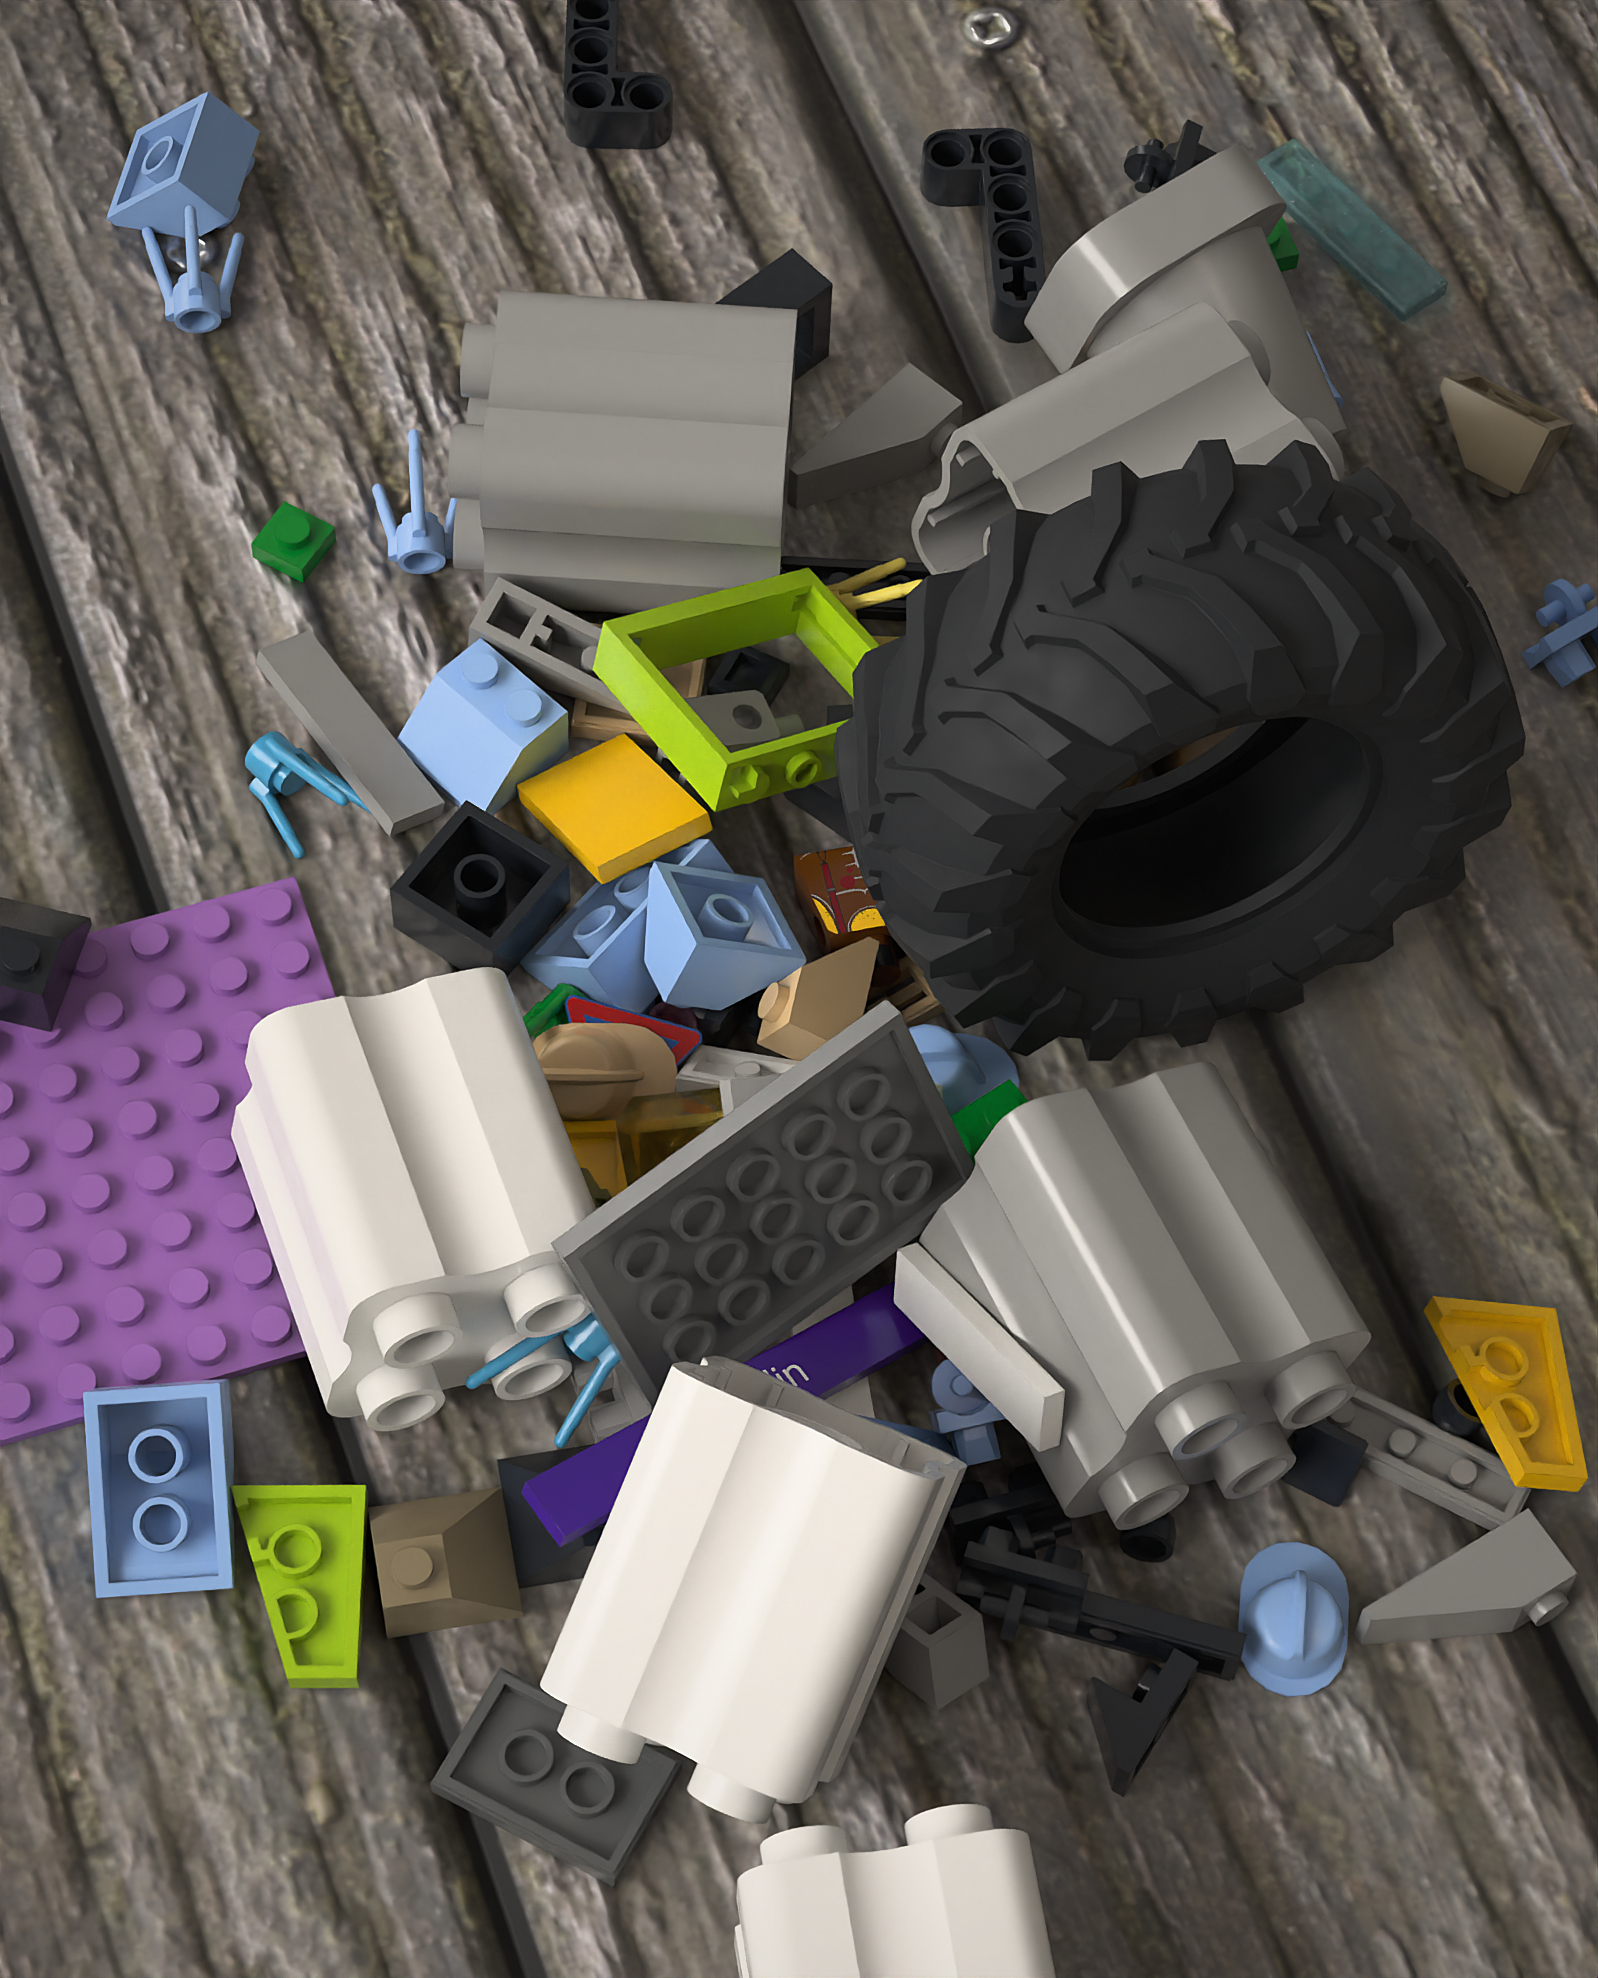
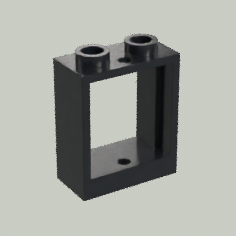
[715,248,833,381]

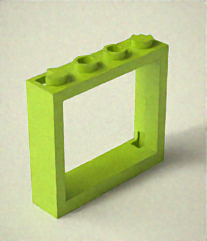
[592,567,880,812]

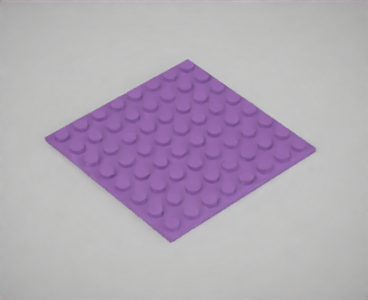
[0,876,336,1447]

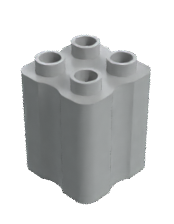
[448,290,798,614]
[911,302,1344,575]
[919,1062,1371,1530]

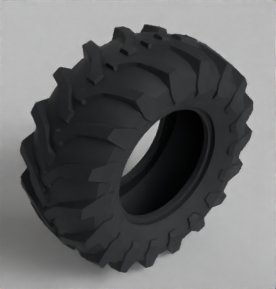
[834,439,1526,1061]

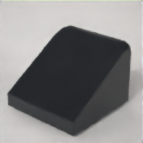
[1281,1419,1369,1507]

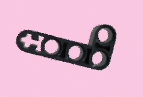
[563,0,673,150]
[920,128,1046,344]

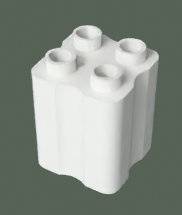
[231,967,596,1431]
[540,1356,967,1824]
[734,1804,1056,1978]

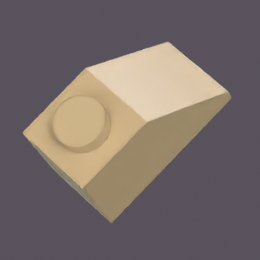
[757,937,880,1061]

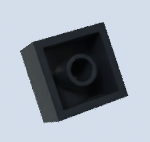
[390,800,570,977]

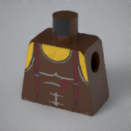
[794,845,907,987]

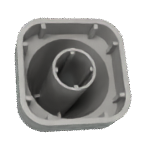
[1024,145,1348,478]

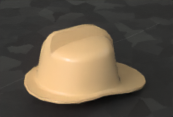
[532,1023,678,1126]

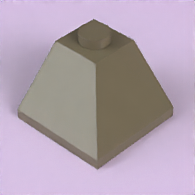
[1439,370,1574,498]
[368,1487,523,1639]

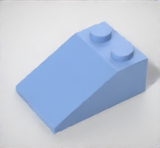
[83,1379,235,1598]

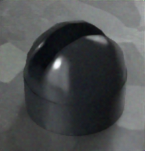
[1432,1378,1483,1438]
[1120,1512,1176,1563]

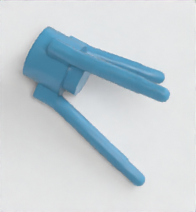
[245,731,372,859]
[465,1313,620,1448]

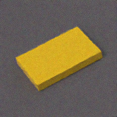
[516,733,713,884]

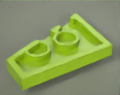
[230,1485,368,1688]

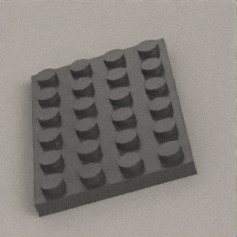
[550,999,975,1412]

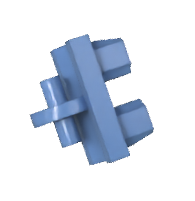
[1521,579,1598,688]
[928,1358,1006,1466]

